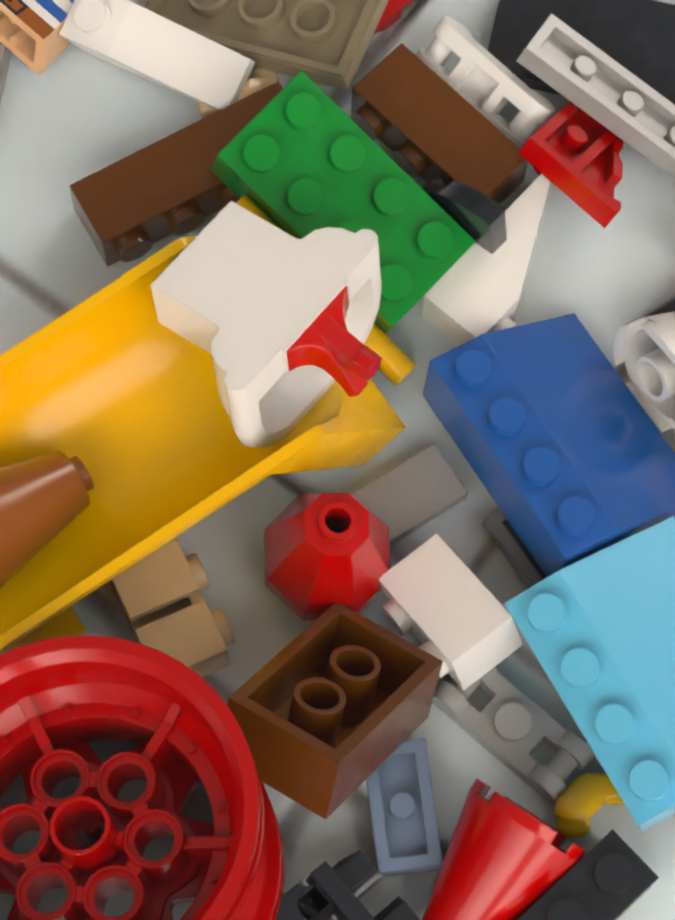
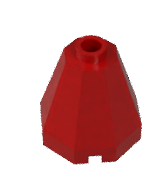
[264,493,391,620]

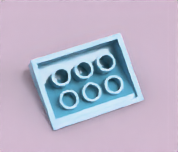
[504,516,675,833]

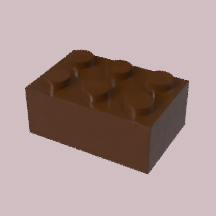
[227,603,443,820]

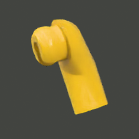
[553,773,625,838]

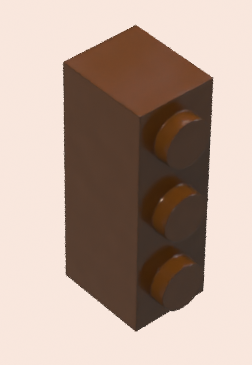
[351,43,528,204]

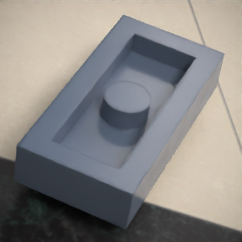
[365,739,443,876]

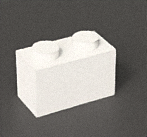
[379,534,523,691]

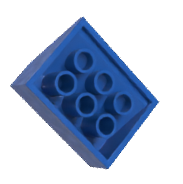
[422,313,675,577]

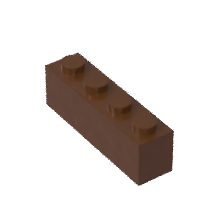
[69,81,283,267]

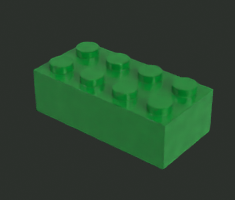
[210,70,476,333]

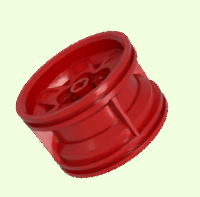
[0,635,285,920]

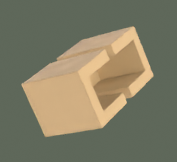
[111,539,235,677]

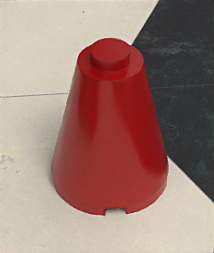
[422,778,586,920]

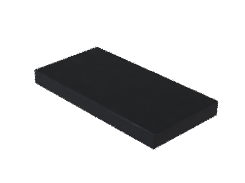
[487,0,675,105]

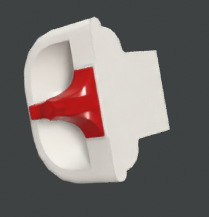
[150,201,382,449]

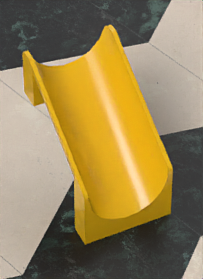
[0,236,406,655]

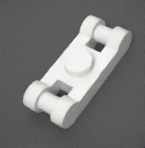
[415,15,556,149]

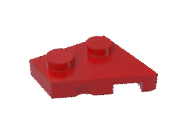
[518,101,624,228]

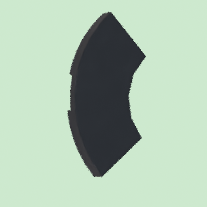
[421,178,507,254]

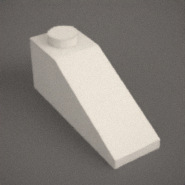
[59,0,255,111]
[421,173,551,347]

